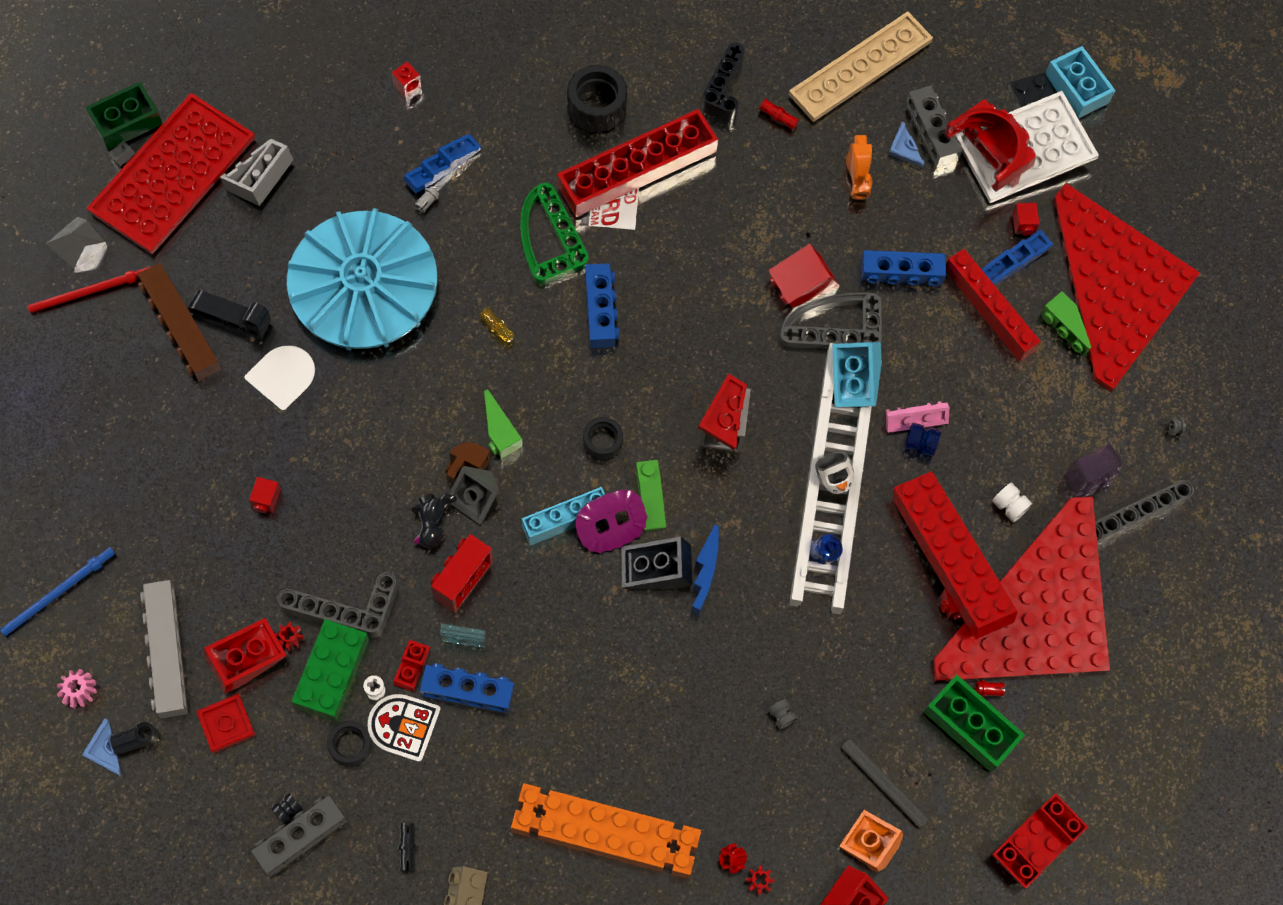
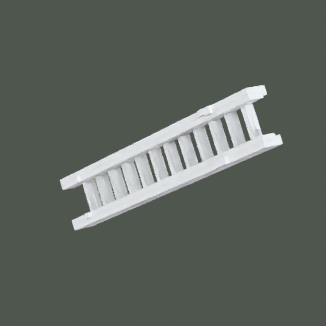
[789,343,872,615]

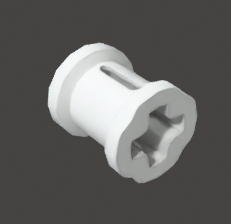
[363,676,385,701]

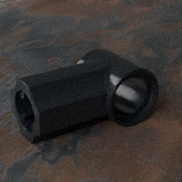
[110,722,160,755]

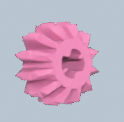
[57,669,97,708]

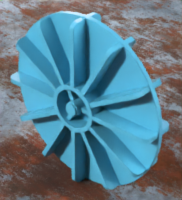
[287,208,437,351]

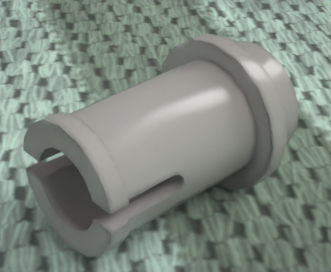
[414,187,439,213]

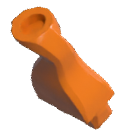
[845,135,872,200]

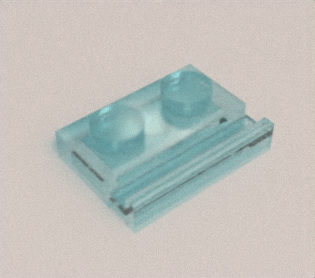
[440,624,487,648]

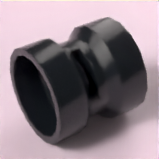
[270,792,303,824]

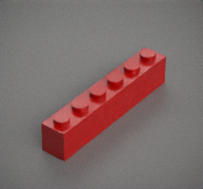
[946,249,1041,362]

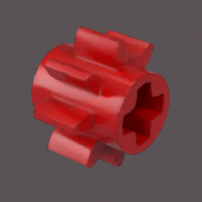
[275,622,304,651]
[719,843,748,874]
[745,865,775,896]

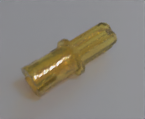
[480,308,515,343]

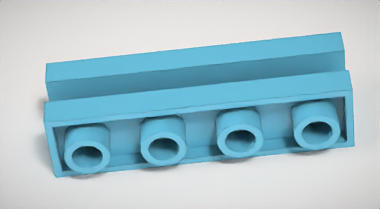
[521,487,605,546]

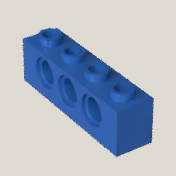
[861,250,946,286]
[585,263,619,348]
[420,663,514,714]

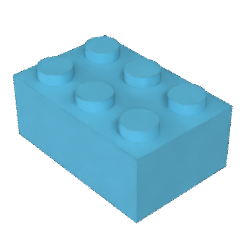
[1045,46,1116,119]

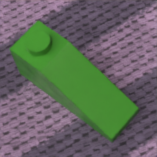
[484,389,522,459]
[635,460,666,531]

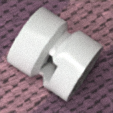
[992,482,1033,523]

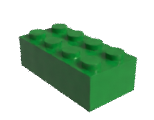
[291,619,369,722]
[924,674,1025,773]

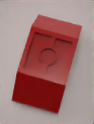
[992,793,1088,889]

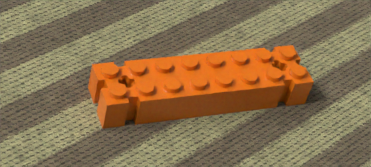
[511,783,701,879]

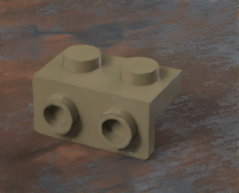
[444,866,488,905]

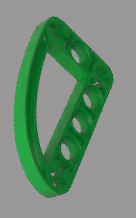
[520,182,589,285]

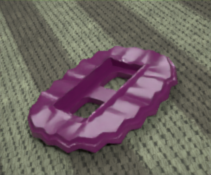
[576,490,648,553]

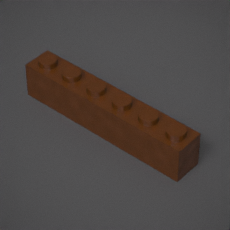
[138,263,221,381]

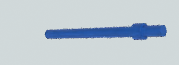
[0,547,115,636]

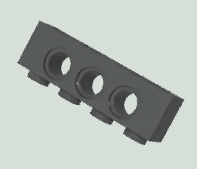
[906,86,963,167]
[251,796,347,877]

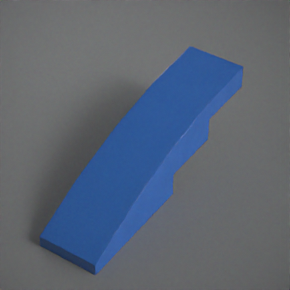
[403,134,481,193]
[982,229,1053,286]
[691,525,719,616]

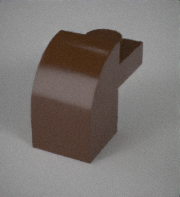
[445,442,491,485]

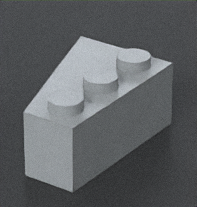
[220,139,293,206]

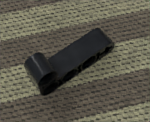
[701,43,745,122]
[188,290,271,339]

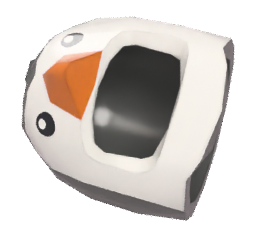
[815,452,854,494]

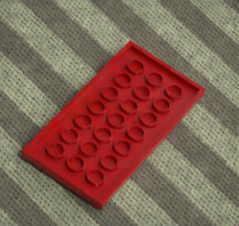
[86,93,256,255]

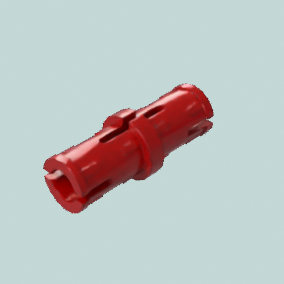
[759,99,799,130]

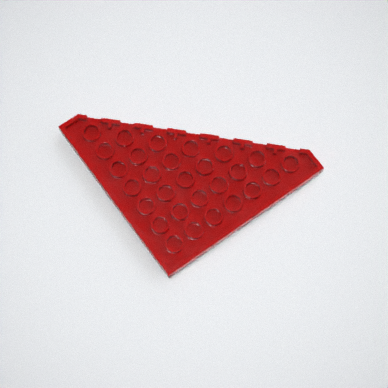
[1053,183,1200,392]
[933,497,1110,681]

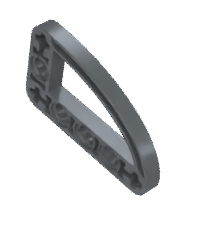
[780,293,882,349]

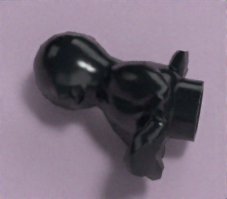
[411,493,457,549]

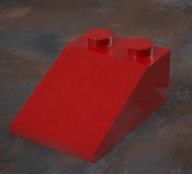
[204,618,287,694]

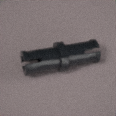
[398,823,416,871]

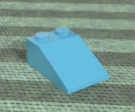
[832,342,882,407]

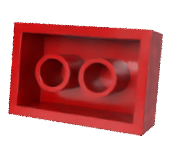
[431,534,493,613]

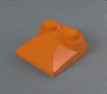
[839,810,904,872]

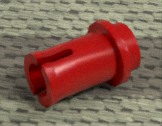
[975,680,1005,698]

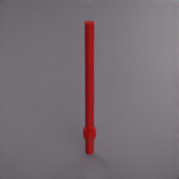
[27,267,150,313]

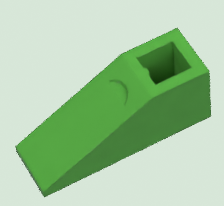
[1040,291,1091,357]

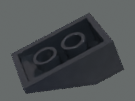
[621,536,692,589]

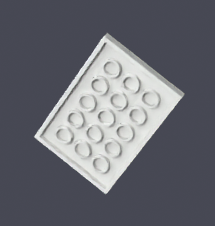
[955,91,1099,203]

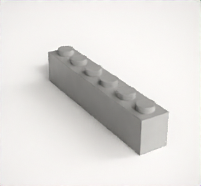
[140,580,188,719]

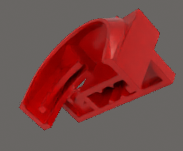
[945,99,1037,192]

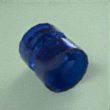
[905,422,941,457]

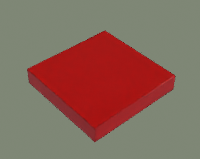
[196,693,256,753]

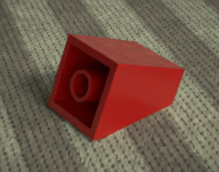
[769,244,840,308]

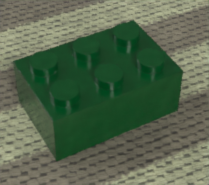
[85,81,163,150]

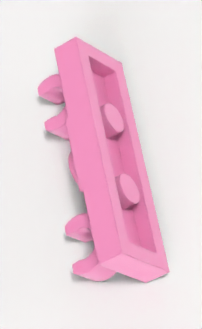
[886,402,950,433]

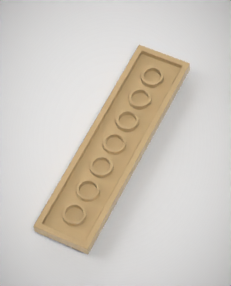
[788,11,933,122]

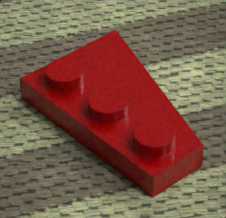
[697,374,747,450]

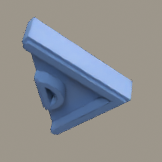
[888,122,924,168]
[82,719,121,776]

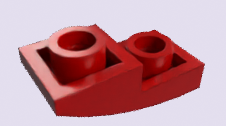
[393,640,430,692]

